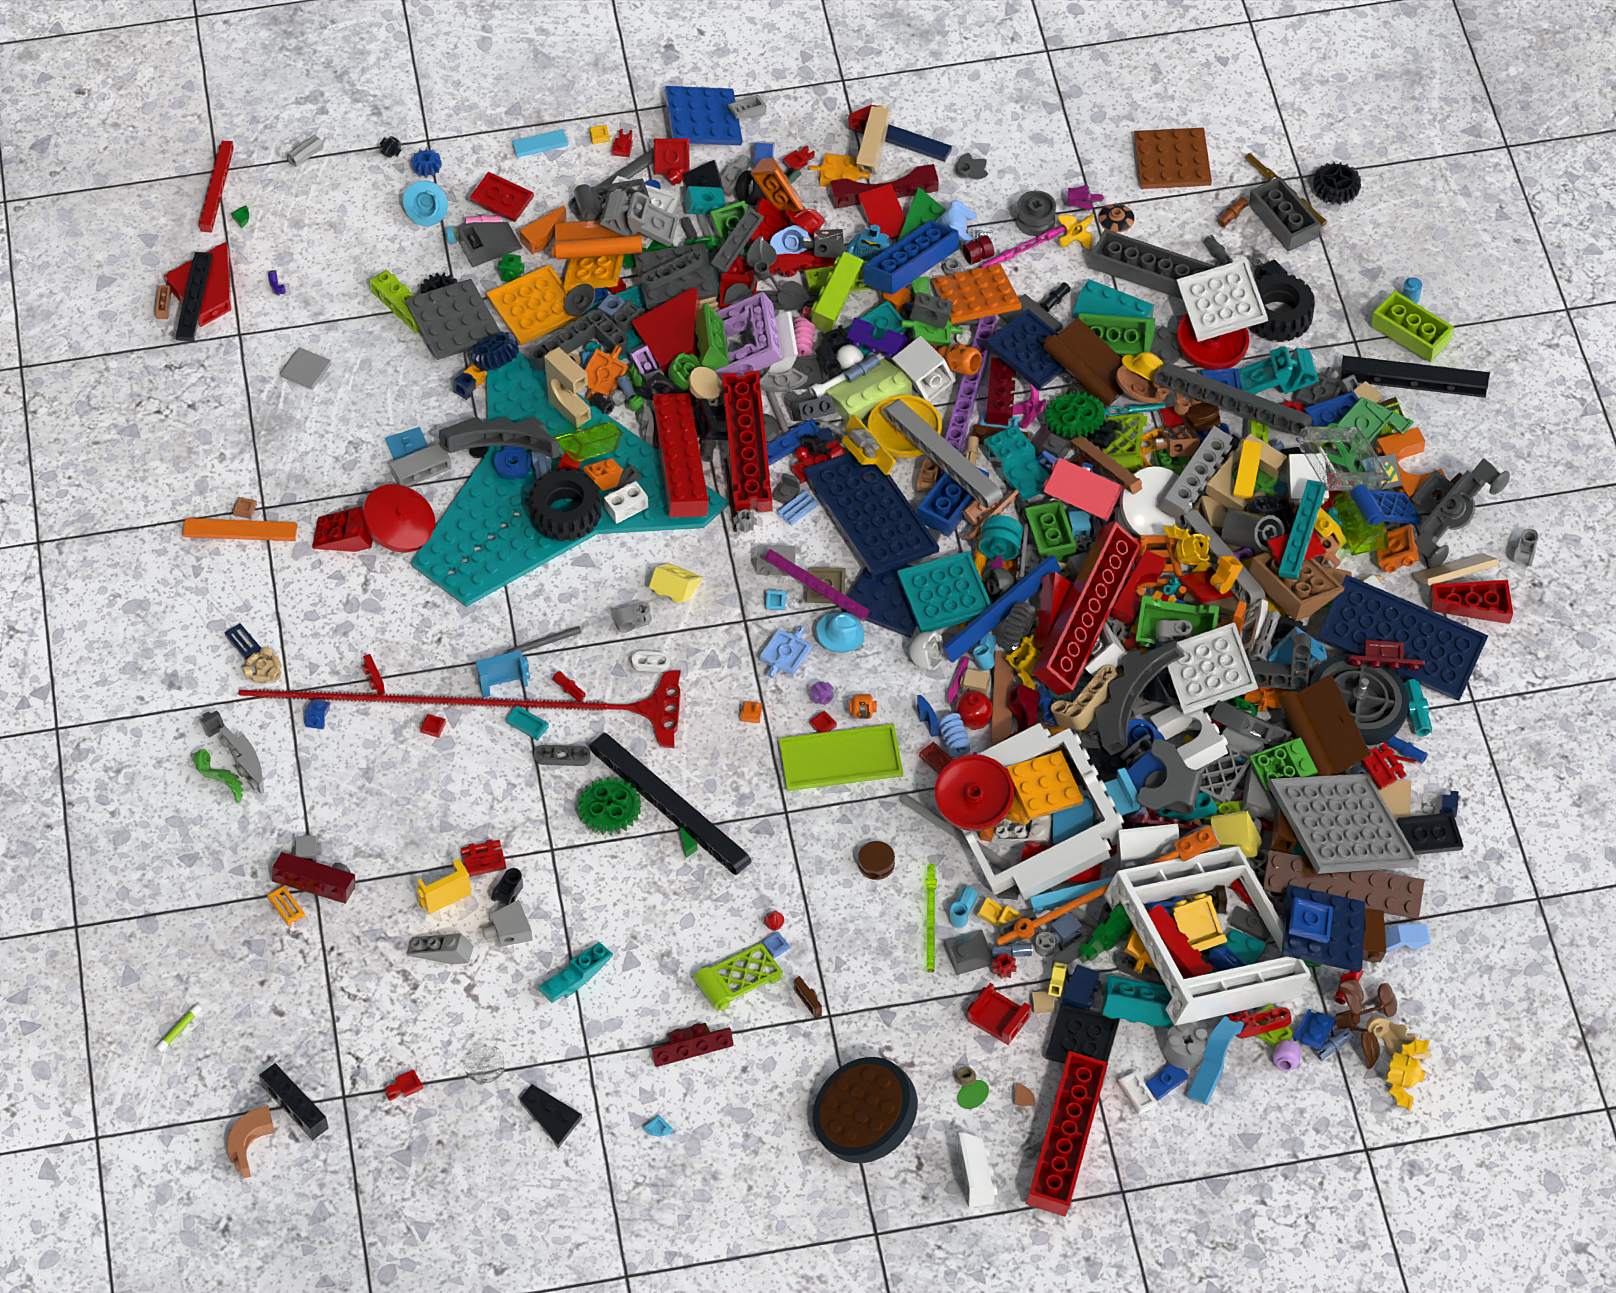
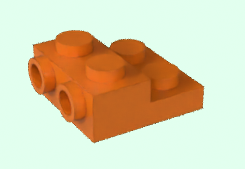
[1375,524,1419,573]

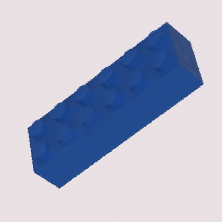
[863,220,959,295]

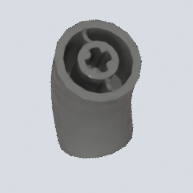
[1222,508,1285,551]

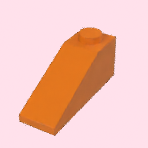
[519,205,567,255]

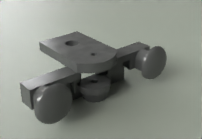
[1411,458,1510,568]

